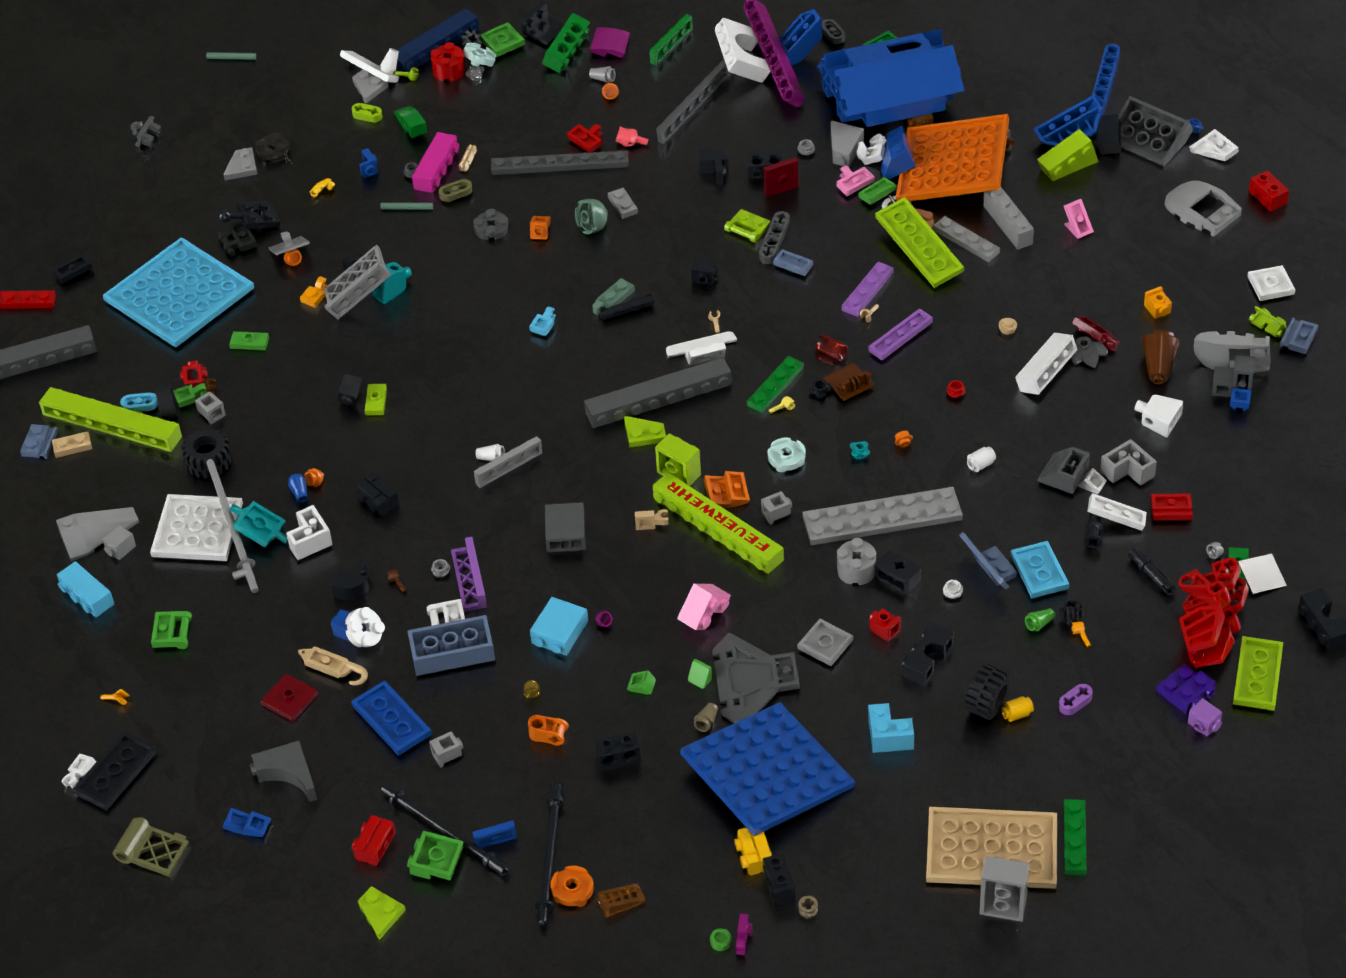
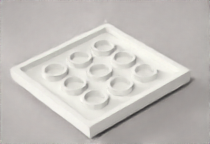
[150,494,243,561]

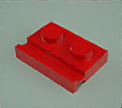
[1151,494,1193,521]

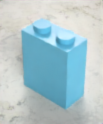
[530,597,588,656]

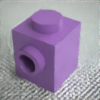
[1188,698,1222,736]

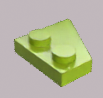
[624,416,666,447]
[358,886,405,939]

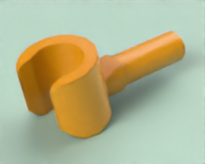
[1071,622,1091,647]
[101,689,130,705]

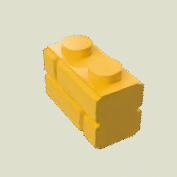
[734,828,772,876]

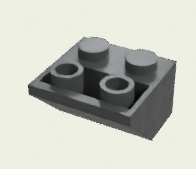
[1038,447,1090,494]

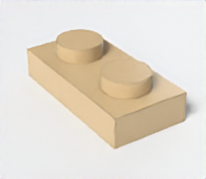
[52,431,92,458]

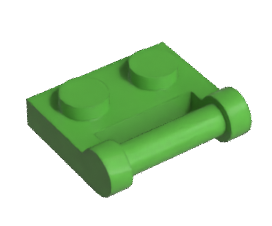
[151,611,192,649]

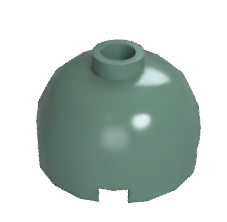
[575,198,608,235]

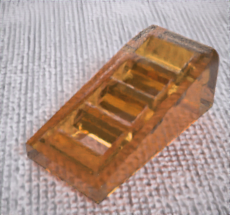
[597,883,646,917]

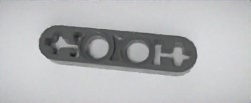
[759,211,790,264]

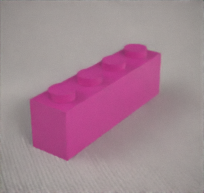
[412,132,459,193]

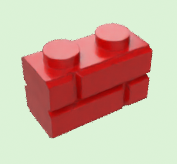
[352,815,396,866]

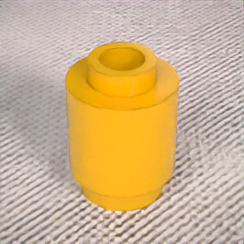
[1001,696,1034,722]

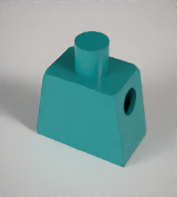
[372,262,412,304]

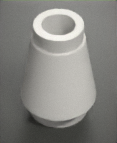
[380,48,399,74]
[476,444,505,461]

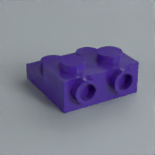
[1156,664,1216,715]

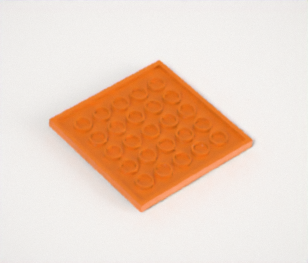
[896,114,1009,201]

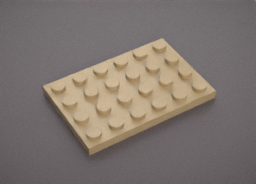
[926,807,1057,889]

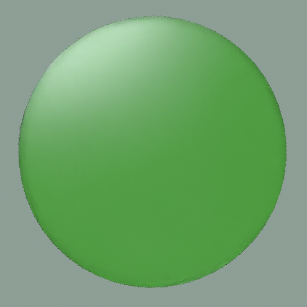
[710,928,732,951]

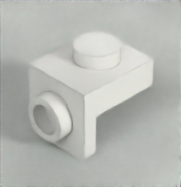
[856,141,885,165]

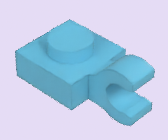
[529,306,556,336]

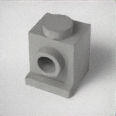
[195,391,226,425]
[761,491,792,525]
[429,731,464,768]

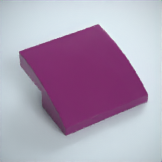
[590,27,630,58]

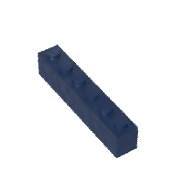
[396,8,480,72]

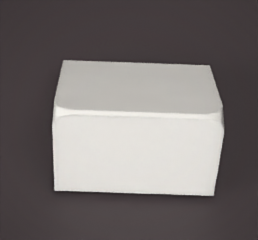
[1078,468,1107,494]

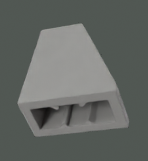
[831,121,864,167]

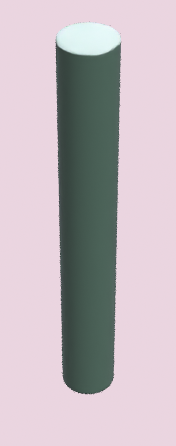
[206,52,256,60]
[381,203,433,210]

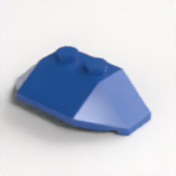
[779,9,822,65]
[1033,95,1102,147]

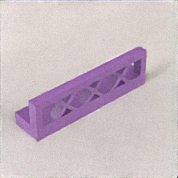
[451,537,487,612]

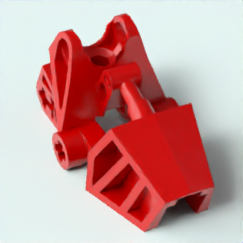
[1178,557,1248,668]

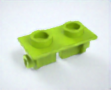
[1249,306,1287,338]

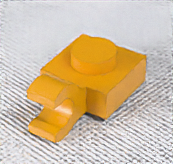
[300,276,328,308]

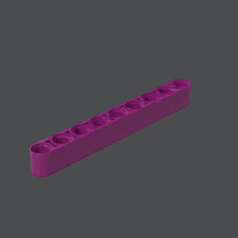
[744,0,805,107]

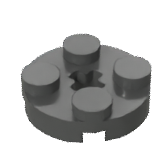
[473,209,509,240]

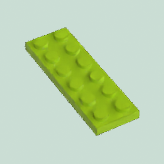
[875,197,964,288]

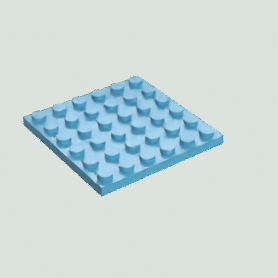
[103,237,254,348]

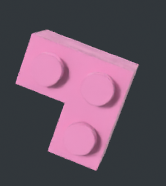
[677,583,731,630]

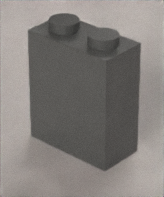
[545,502,586,552]

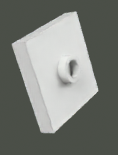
[1247,265,1295,301]

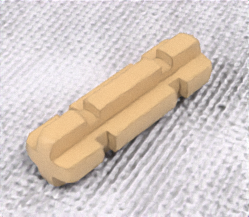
[458,144,477,172]

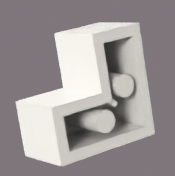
[286,505,333,560]

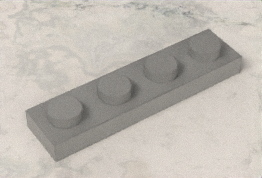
[933,216,1000,262]
[474,436,542,488]

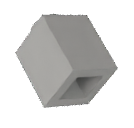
[103,525,136,560]

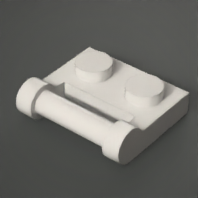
[427,599,465,625]

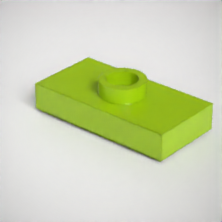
[365,384,387,415]

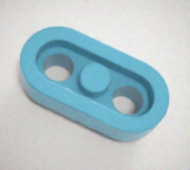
[120,393,158,412]

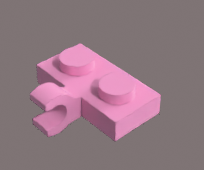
[836,165,875,196]

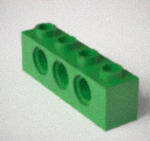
[542,13,590,73]

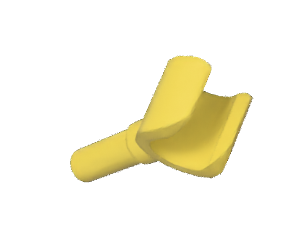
[769,396,795,414]

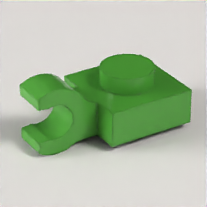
[173,383,207,408]

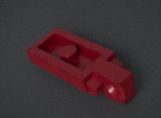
[1072,316,1120,351]

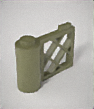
[112,817,189,877]

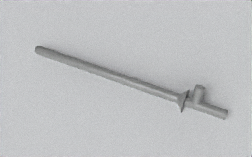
[206,459,259,593]

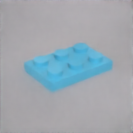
[1010,541,1069,599]

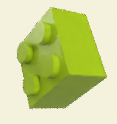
[655,433,701,486]

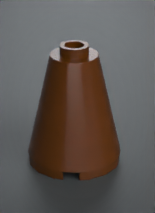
[1142,330,1180,384]

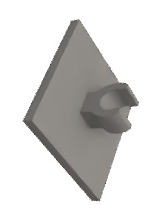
[268,231,310,255]

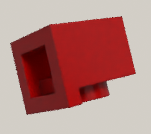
[869,608,901,642]

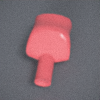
[615,126,649,147]

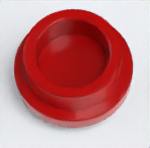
[947,380,965,398]

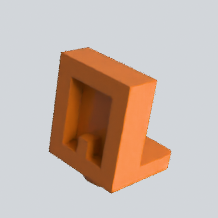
[530,216,551,239]

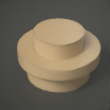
[999,318,1017,335]

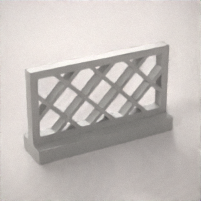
[324,245,391,319]

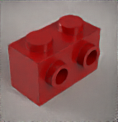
[1249,170,1290,211]

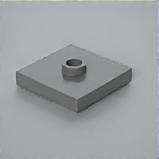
[797,619,853,666]

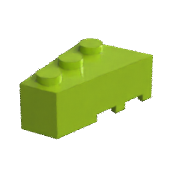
[1037,129,1099,181]

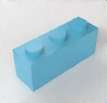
[57,561,114,617]

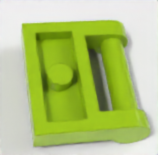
[724,209,771,243]

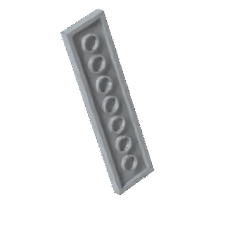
[802,487,963,545]

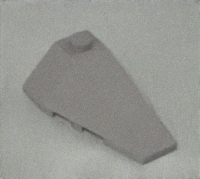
[56,507,139,561]

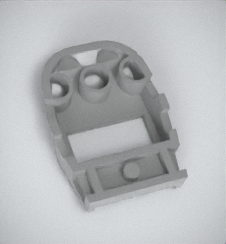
[1164,181,1242,237]
[1194,331,1271,373]

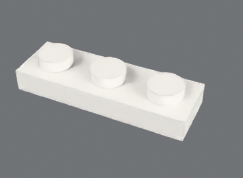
[1087,493,1147,531]

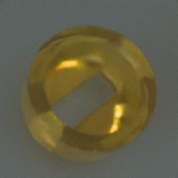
[523,680,540,698]

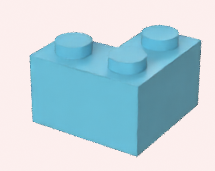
[868,703,914,753]

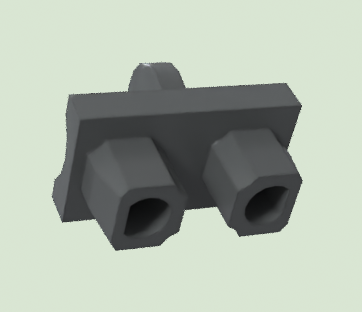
[131,115,161,148]

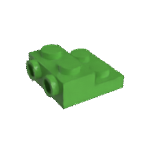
[407,831,464,880]

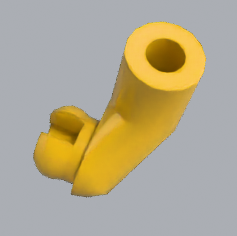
[310,178,335,197]

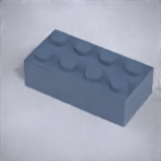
[407,615,495,676]

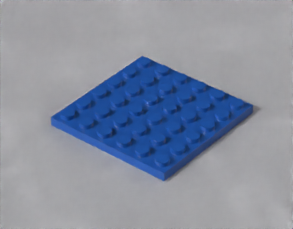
[680,702,855,836]

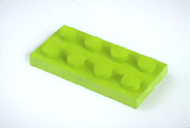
[1233,636,1284,711]

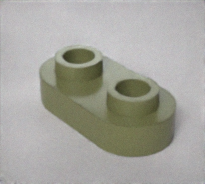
[439,179,473,202]

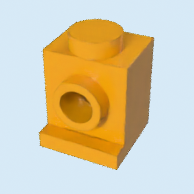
[1144,286,1172,319]

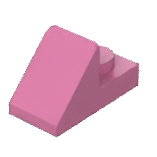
[1064,199,1094,239]

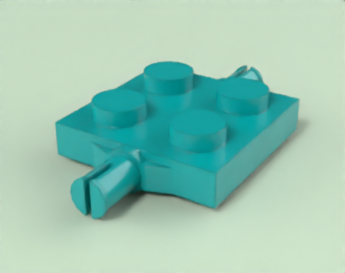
[230,501,288,548]

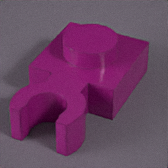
[736,914,753,955]

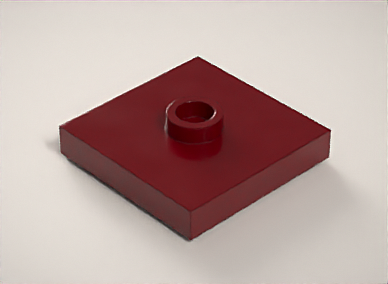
[763,157,799,197]
[261,674,318,722]

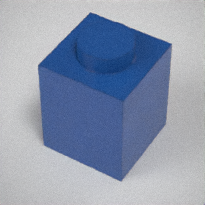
[331,609,364,641]

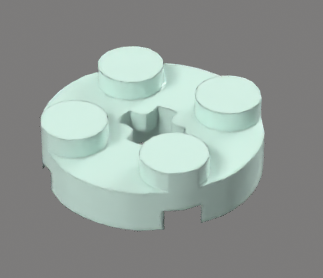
[463,43,496,67]
[768,437,806,472]

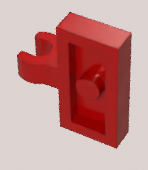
[567,124,603,153]

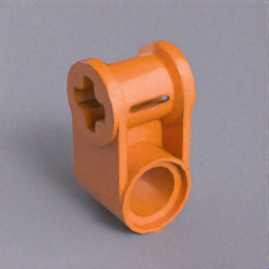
[528,715,569,746]

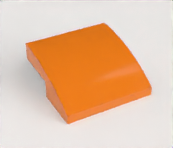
[703,471,750,508]

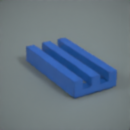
[472,820,517,849]

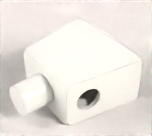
[1135,395,1183,437]

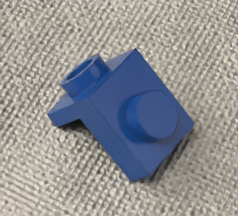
[360,148,378,178]

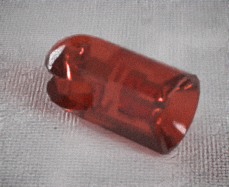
[815,335,848,361]

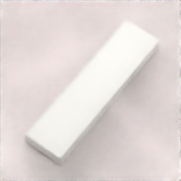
[340,50,399,83]

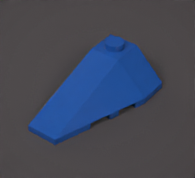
[880,126,916,180]

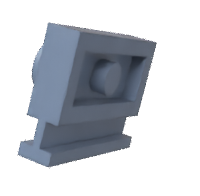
[1280,318,1318,354]
[20,424,59,459]

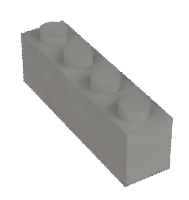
[984,186,1034,250]

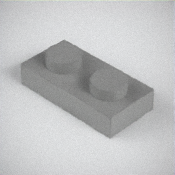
[608,187,638,219]

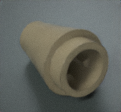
[694,703,718,732]

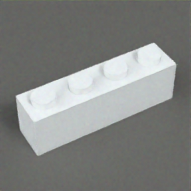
[1015,332,1077,395]

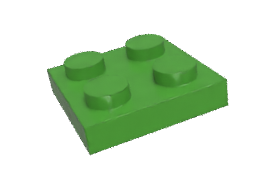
[480,22,525,57]

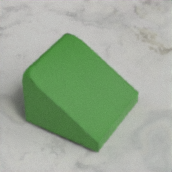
[688,659,712,689]
[627,670,656,695]

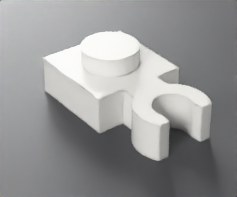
[61,754,96,789]

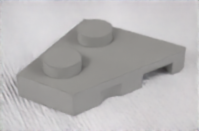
[352,69,388,103]
[224,147,257,180]

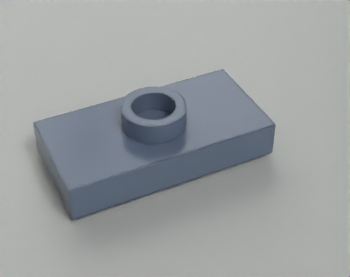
[773,249,813,276]

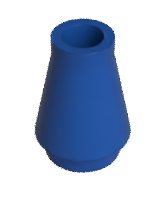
[288,474,308,503]

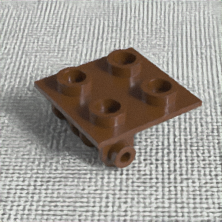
[823,363,875,401]

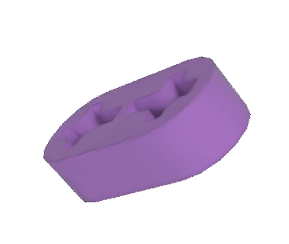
[1059,684,1093,715]

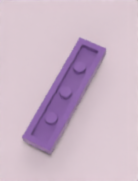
[842,262,894,317]
[869,308,933,360]

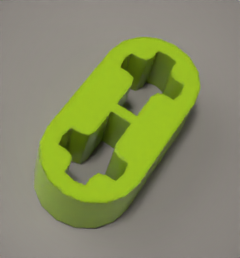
[351,103,383,123]

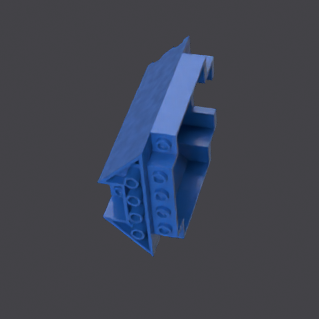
[817,29,965,127]

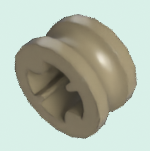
[799,896,818,918]

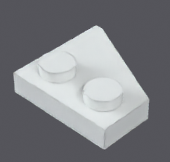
[1189,129,1239,161]

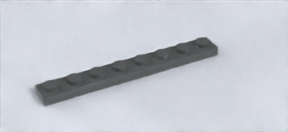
[656,59,731,144]
[491,151,629,175]

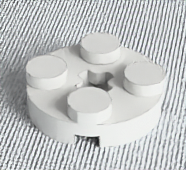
[345,607,385,648]

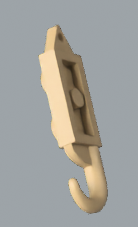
[298,646,368,686]

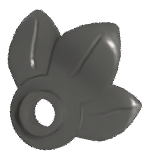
[1071,337,1108,368]

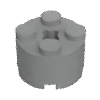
[837,538,876,585]

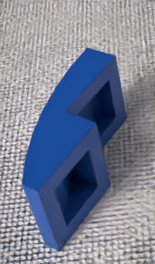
[223,808,271,837]

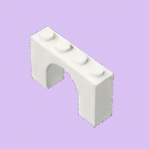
[715,18,770,83]

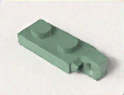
[592,278,635,316]

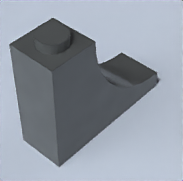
[250,741,317,802]

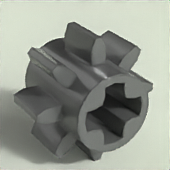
[461,30,482,46]

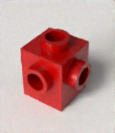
[180,361,208,387]

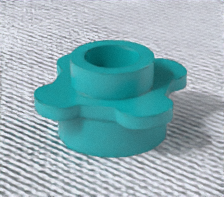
[850,441,870,459]

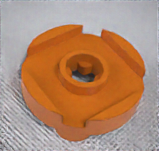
[550,866,594,907]

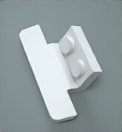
[666,331,737,366]

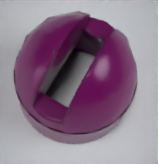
[595,611,613,627]

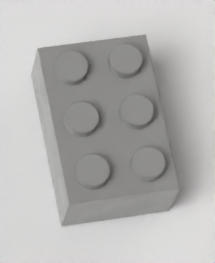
[979,856,1029,922]

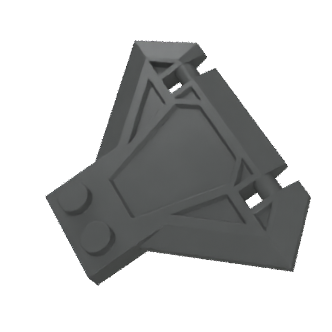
[712,632,800,723]

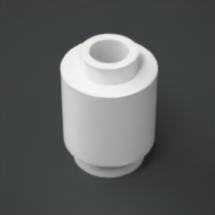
[967,446,996,472]

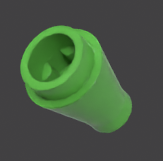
[1025,608,1055,631]

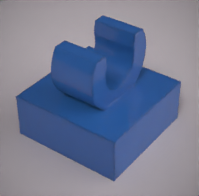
[1230,388,1251,411]

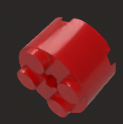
[431,42,466,82]

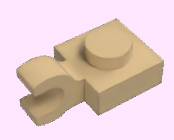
[635,509,669,530]

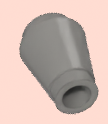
[589,66,616,83]

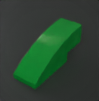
[394,106,427,138]

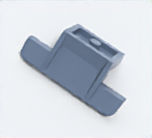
[959,532,1017,589]

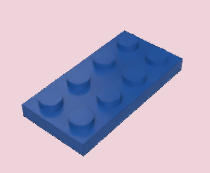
[351,680,432,756]

